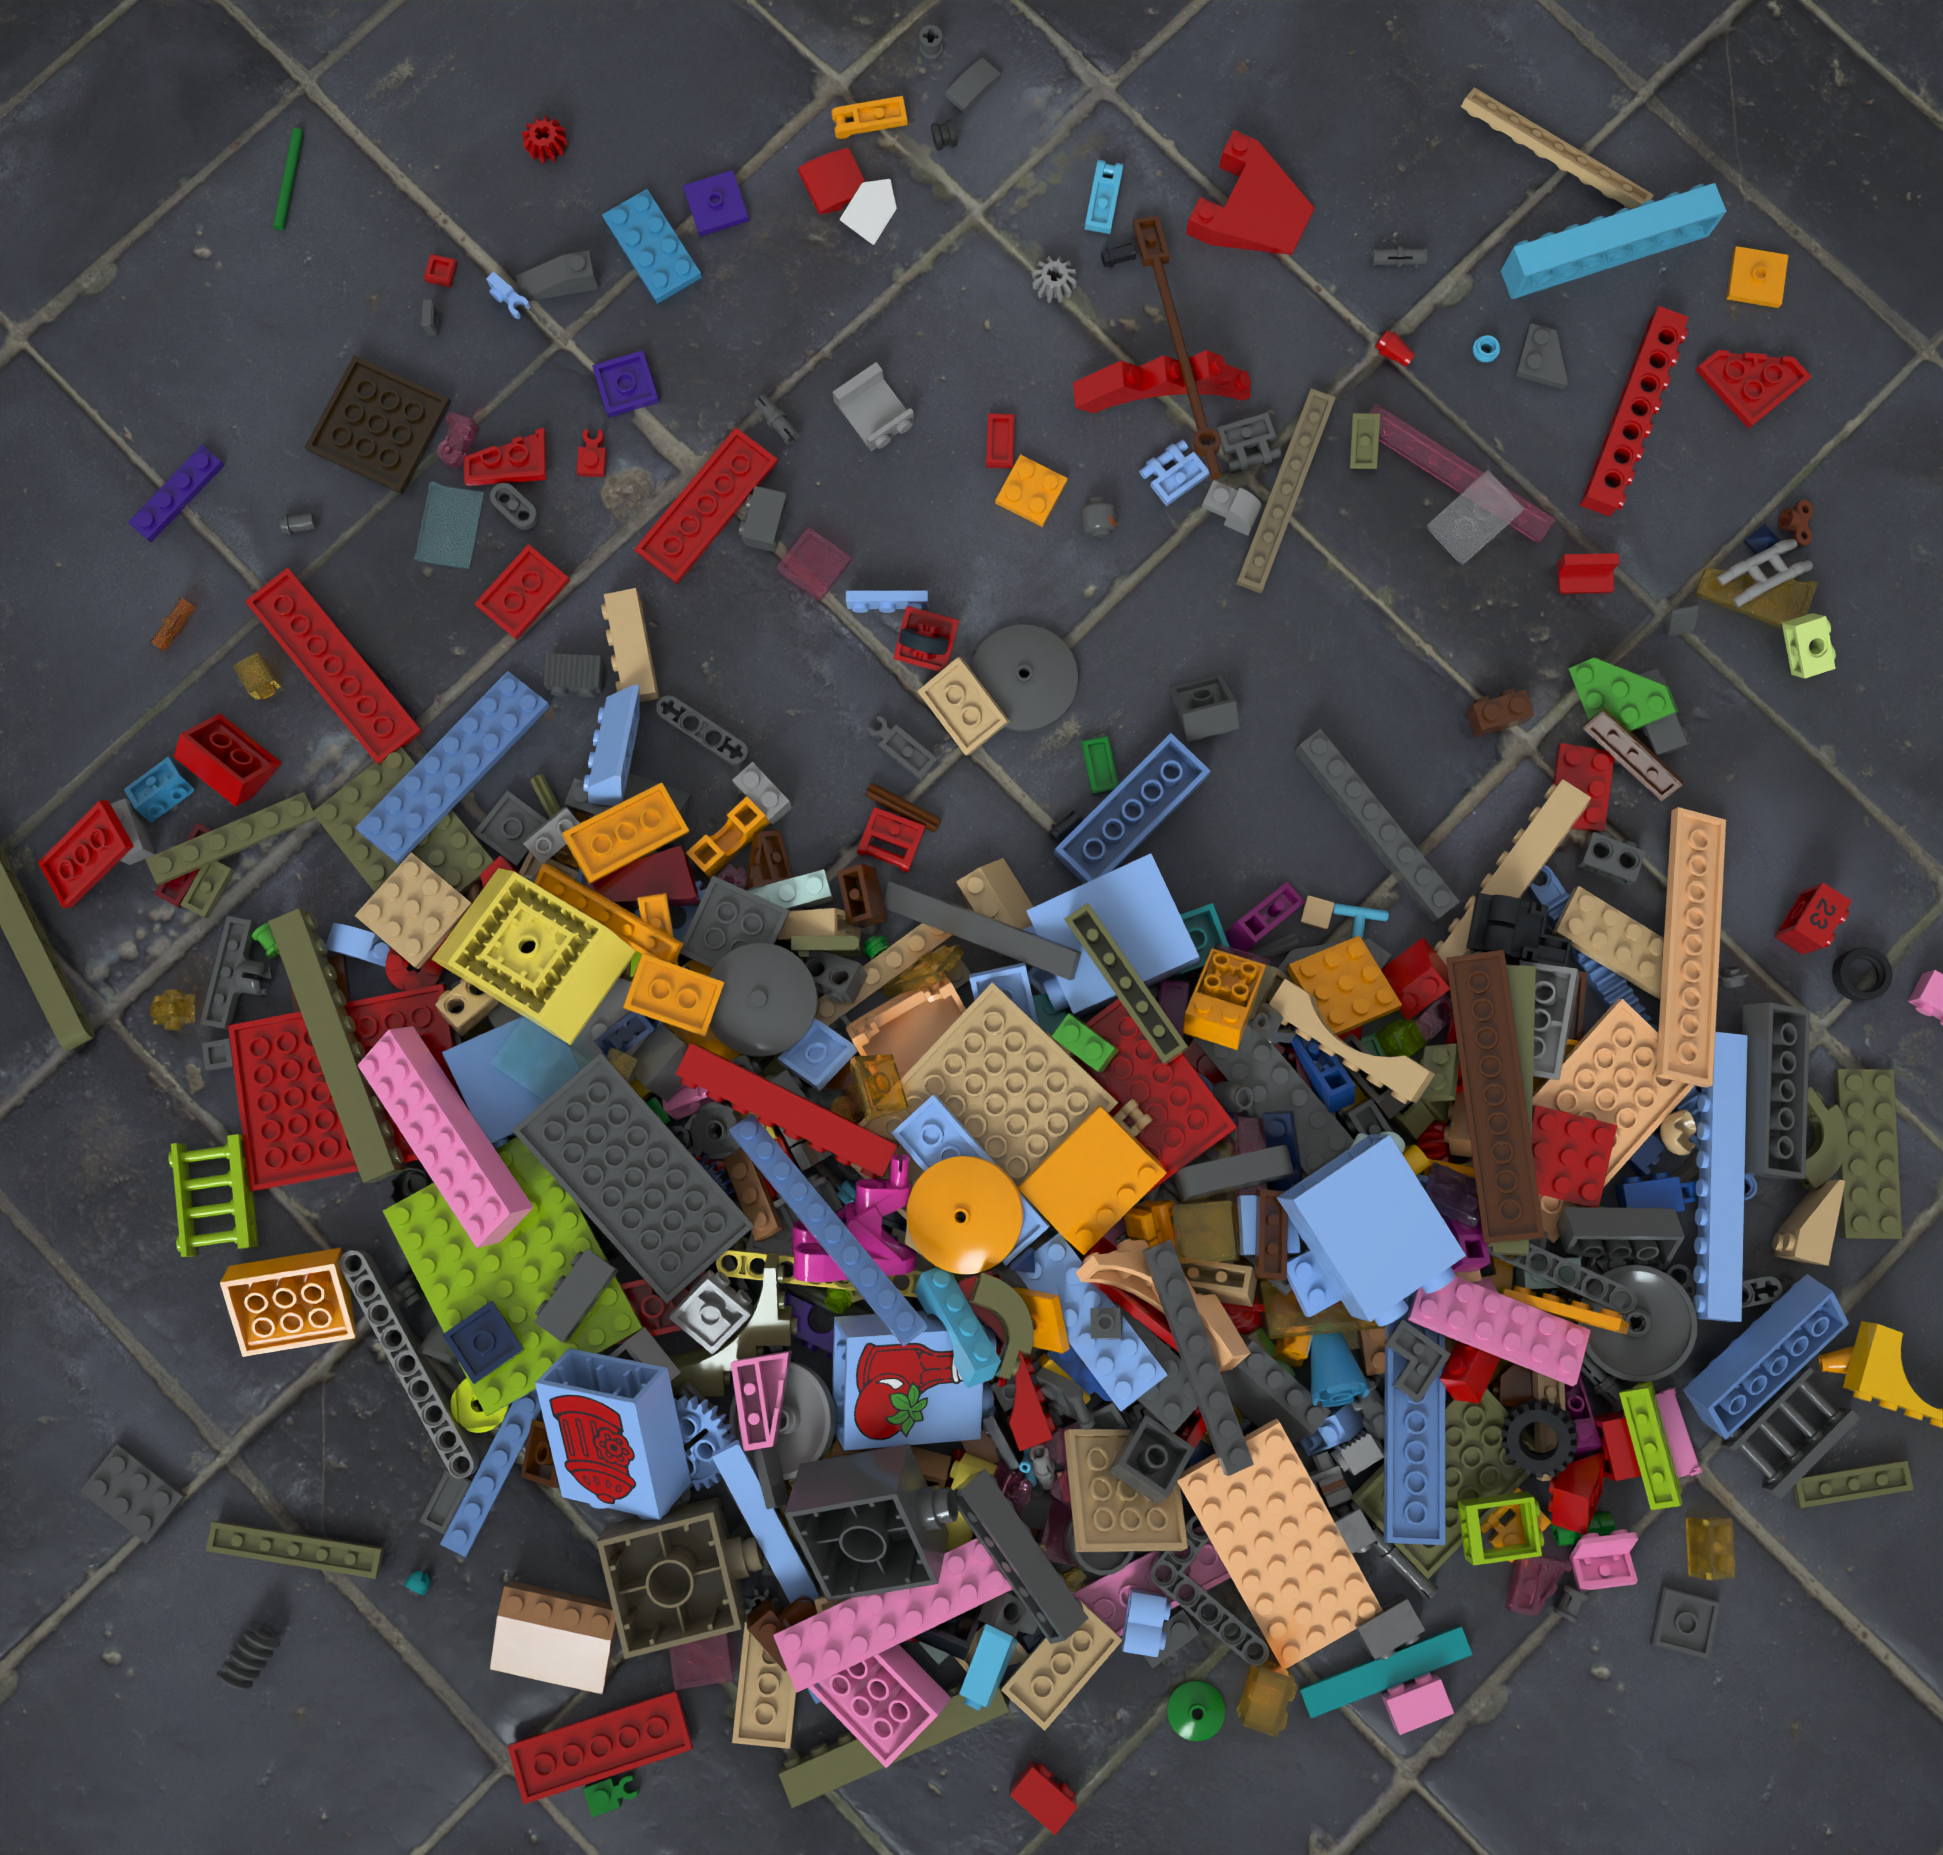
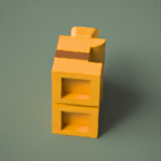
[1124,1199,1182,1252]

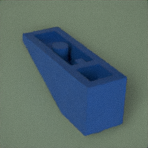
[1291,1028,1355,1113]

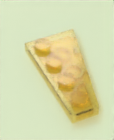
[1694,568,1818,629]

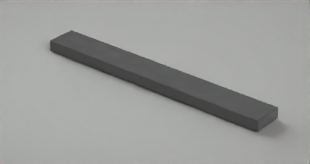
[883,881,1082,980]

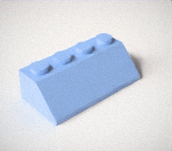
[583,685,640,806]

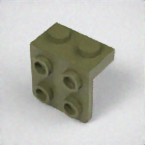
[1420,1043,1460,1120]

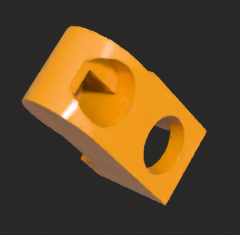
[1273,1327,1313,1369]

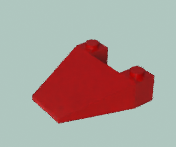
[1186,130,1315,255]

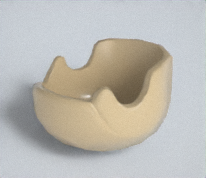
[1660,1109,1697,1156]

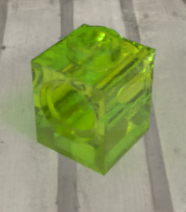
[1375,1020,1427,1057]

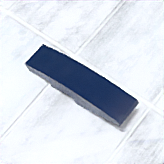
[594,966,690,1063]

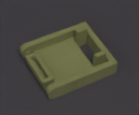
[791,936,862,961]

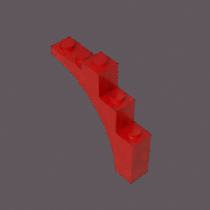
[1073,350,1251,413]

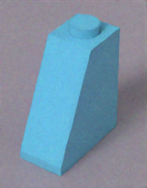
[959,1624,1018,1711]

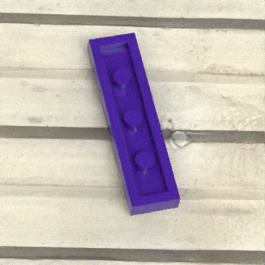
[128,445,225,542]

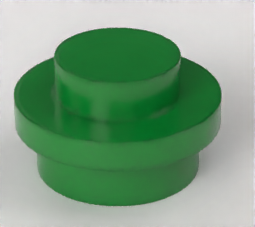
[862,935,889,960]

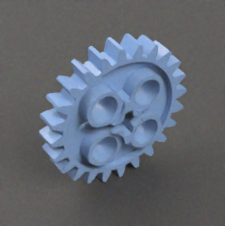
[674,1395,736,1491]

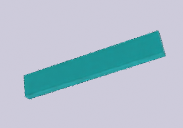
[1299,1625,1473,1718]

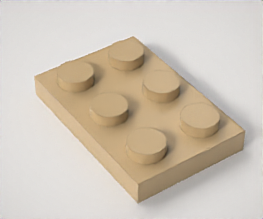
[917,657,1010,756]

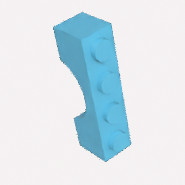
[914,1267,1001,1388]

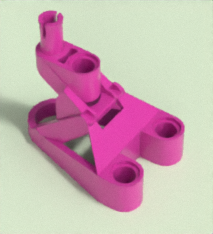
[791,1154,917,1282]

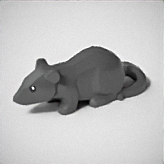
[1351,1375,1385,1456]

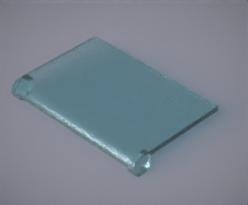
[414,482,485,569]

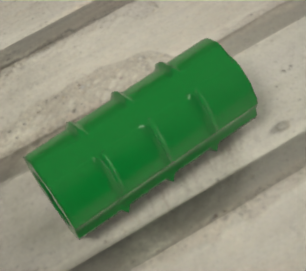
[1551,1511,1616,1546]

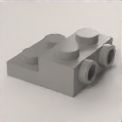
[669,1269,753,1355]

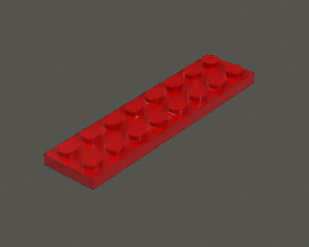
[245,568,423,765]

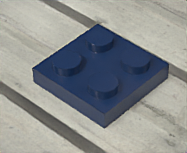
[442,1301,525,1384]

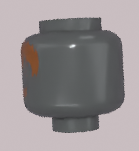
[1081,497,1118,539]

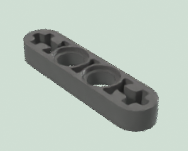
[656,696,749,766]

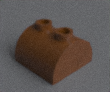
[521,1419,560,1488]

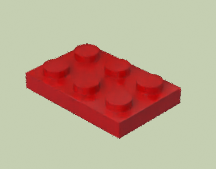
[474,544,570,641]
[1553,743,1614,832]

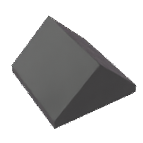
[624,1023,689,1102]

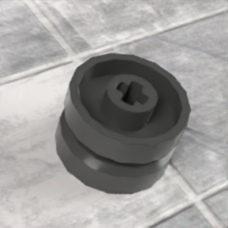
[1063,1517,1134,1575]

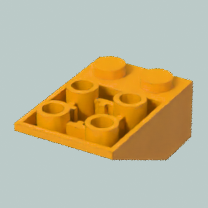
[1183,948,1266,1050]

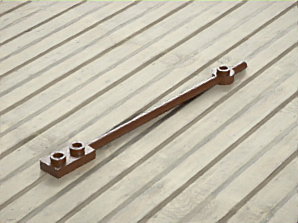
[1132,215,1221,480]

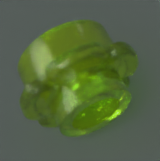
[824,1288,852,1314]

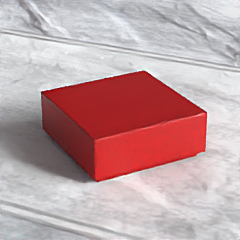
[424,254,458,288]

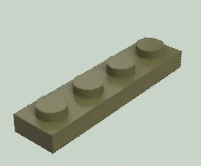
[1793,1460,1914,1508]

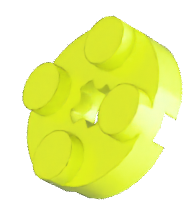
[451,1378,510,1433]

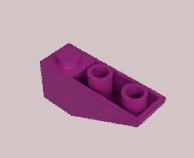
[1435,1186,1491,1272]
[1564,1374,1602,1461]

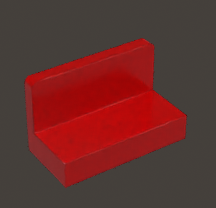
[1557,553,1619,594]

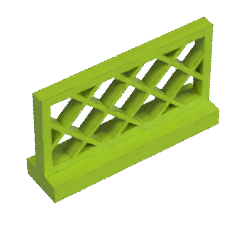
[1619,1381,1682,1510]

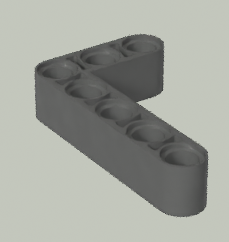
[1148,1511,1269,1665]

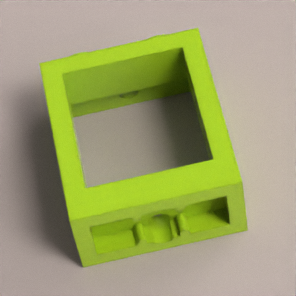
[1457,1491,1544,1565]

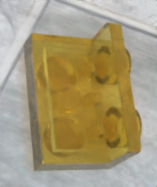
[1686,1517,1735,1580]

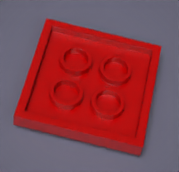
[1532,1105,1617,1208]

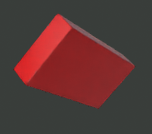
[986,413,1015,469]

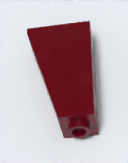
[585,845,701,909]

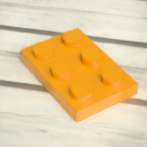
[622,953,724,1036]

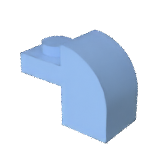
[326,923,392,967]

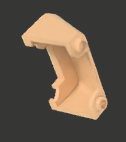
[846,973,966,1096]

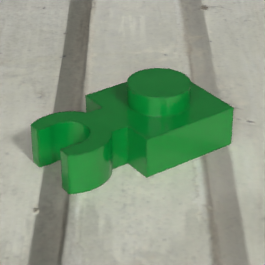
[583,1773,640,1818]

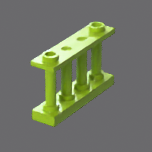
[168,1134,259,1257]

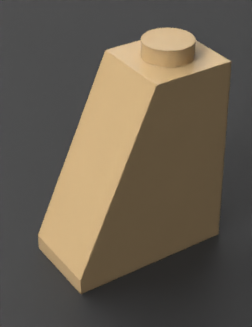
[777,908,861,943]

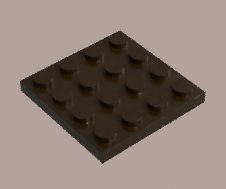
[304,355,451,495]

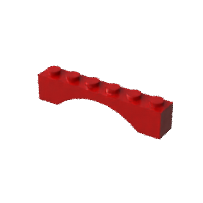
[958,1270,1056,1451]

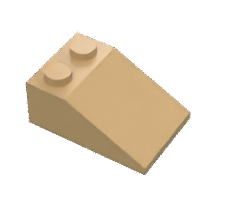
[1772,1180,1845,1266]

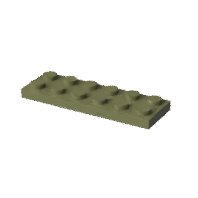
[1834,1069,1902,1239]

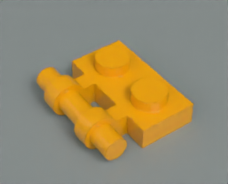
[1480,1487,1551,1563]

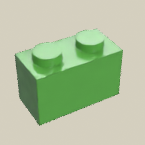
[1051,1013,1119,1072]

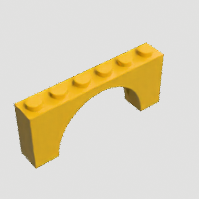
[1843,1321,1943,1428]

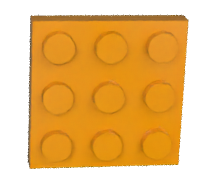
[1286,935,1402,1036]

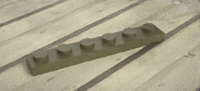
[145,792,317,886]
[206,1520,384,1579]

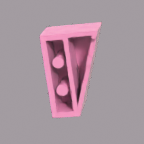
[731,1350,792,1451]

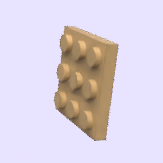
[355,853,472,969]

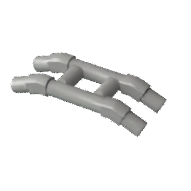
[1717,539,1813,608]

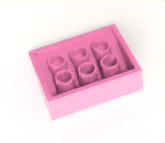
[808,1644,951,1768]

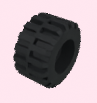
[1501,1398,1578,1478]

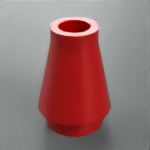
[1374,329,1415,367]

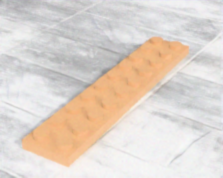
[1656,807,1726,1088]

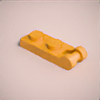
[831,96,908,139]

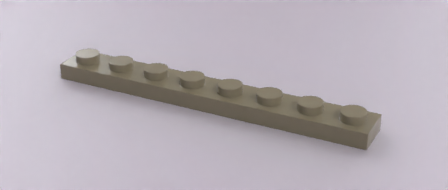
[1236,388,1336,593]

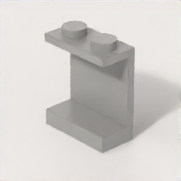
[833,362,914,451]

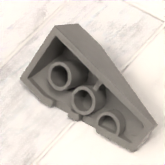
[1519,961,1580,1080]

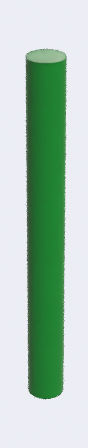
[273,128,303,231]

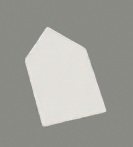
[840,179,897,245]

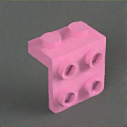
[1569,1529,1638,1591]

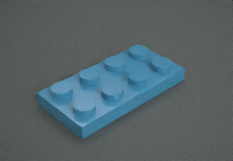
[602,189,702,304]

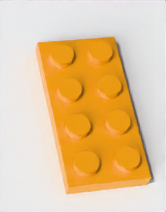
[562,782,689,884]
[1503,1285,1629,1335]

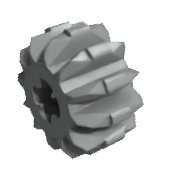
[1032,256,1077,303]

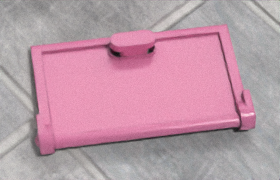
[1656,1387,1703,1478]

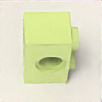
[1782,613,1836,678]

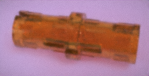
[150,598,196,652]

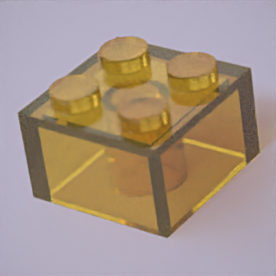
[1172,1200,1240,1265]
[1236,1660,1297,1738]

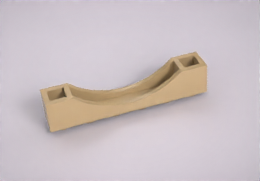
[1269,979,1435,1104]

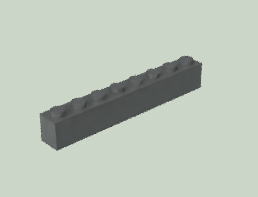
[1294,729,1460,923]

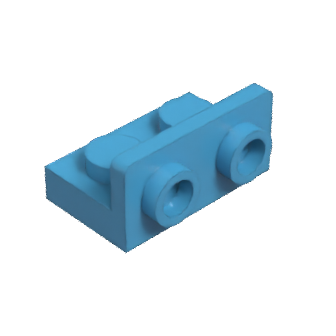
[124,756,195,822]

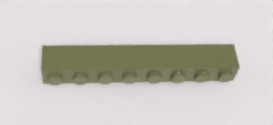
[779,1683,1009,1808]

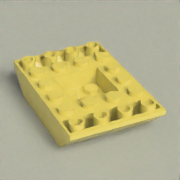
[432,868,637,1045]

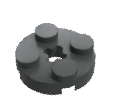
[691,1102,743,1159]

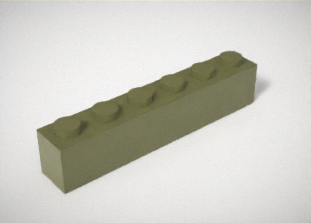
[1064,903,1189,1065]

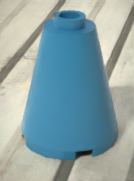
[1311,1322,1370,1407]

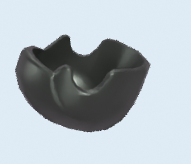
[390,1166,434,1204]

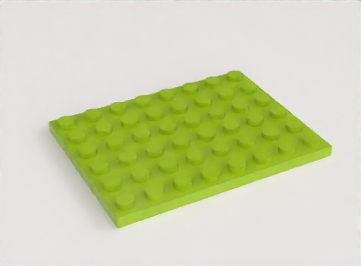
[383,1137,643,1416]

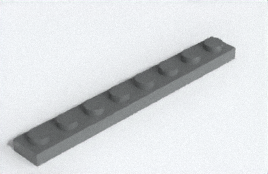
[1141,1240,1254,1476]

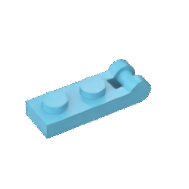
[1085,159,1124,234]

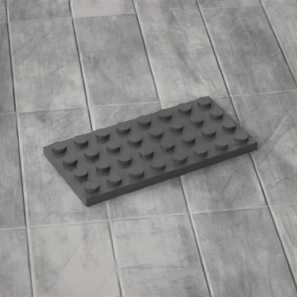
[512,1052,754,1304]

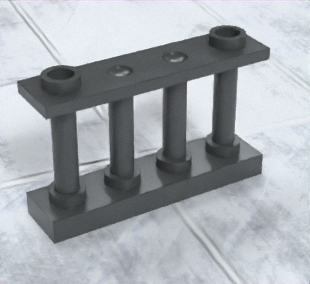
[1721,1366,1860,1499]

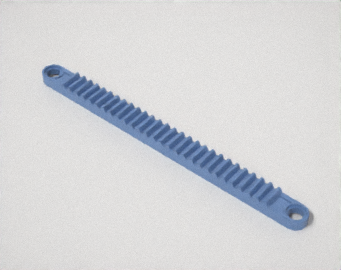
[1527,865,1757,1200]

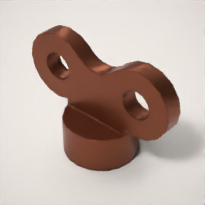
[1778,500,1814,546]

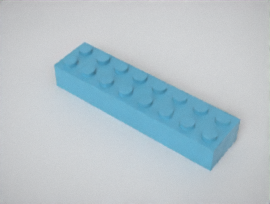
[1501,183,1727,300]

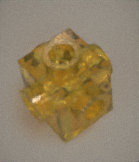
[150,990,195,1030]

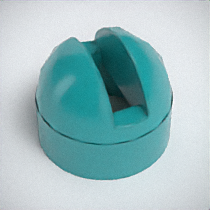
[404,1571,430,1596]

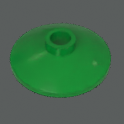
[1167,1680,1225,1741]

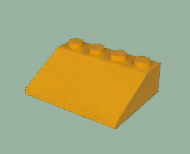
[1017,1105,1167,1255]
[220,1248,356,1357]

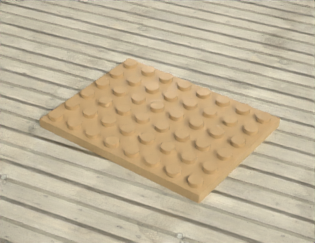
[851,982,1119,1222]

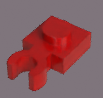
[577,429,607,477]

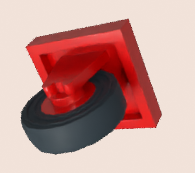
[893,605,960,672]

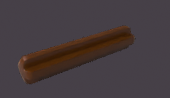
[866,783,941,832]

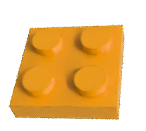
[995,454,1068,527]

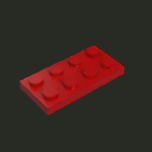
[38,800,134,908]

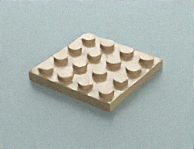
[1064,1429,1188,1552]

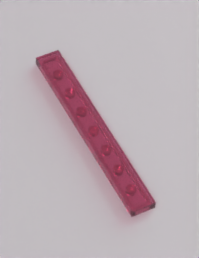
[1368,403,1556,543]

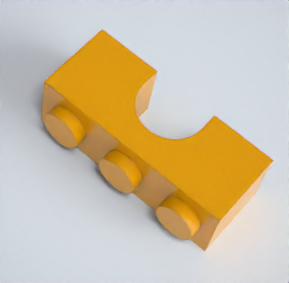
[686,796,770,879]

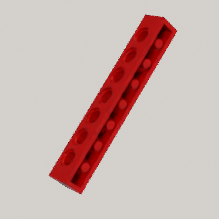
[1579,306,1689,517]

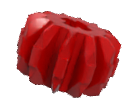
[522,115,568,164]
[1417,1121,1454,1163]

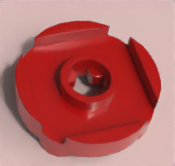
[385,948,443,991]

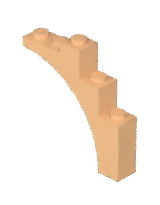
[1076,1239,1251,1371]

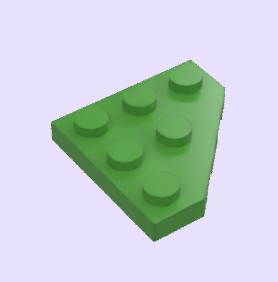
[1569,658,1679,744]

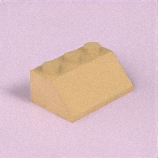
[956,858,1034,957]

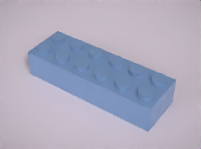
[1054,733,1211,884]
[1683,1274,1849,1440]

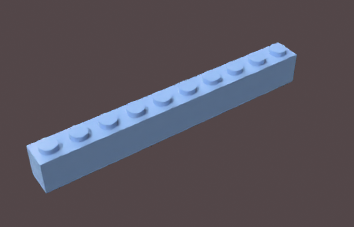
[1693,1032,1748,1322]

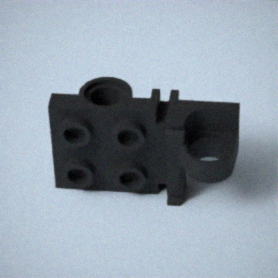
[1466,893,1572,967]

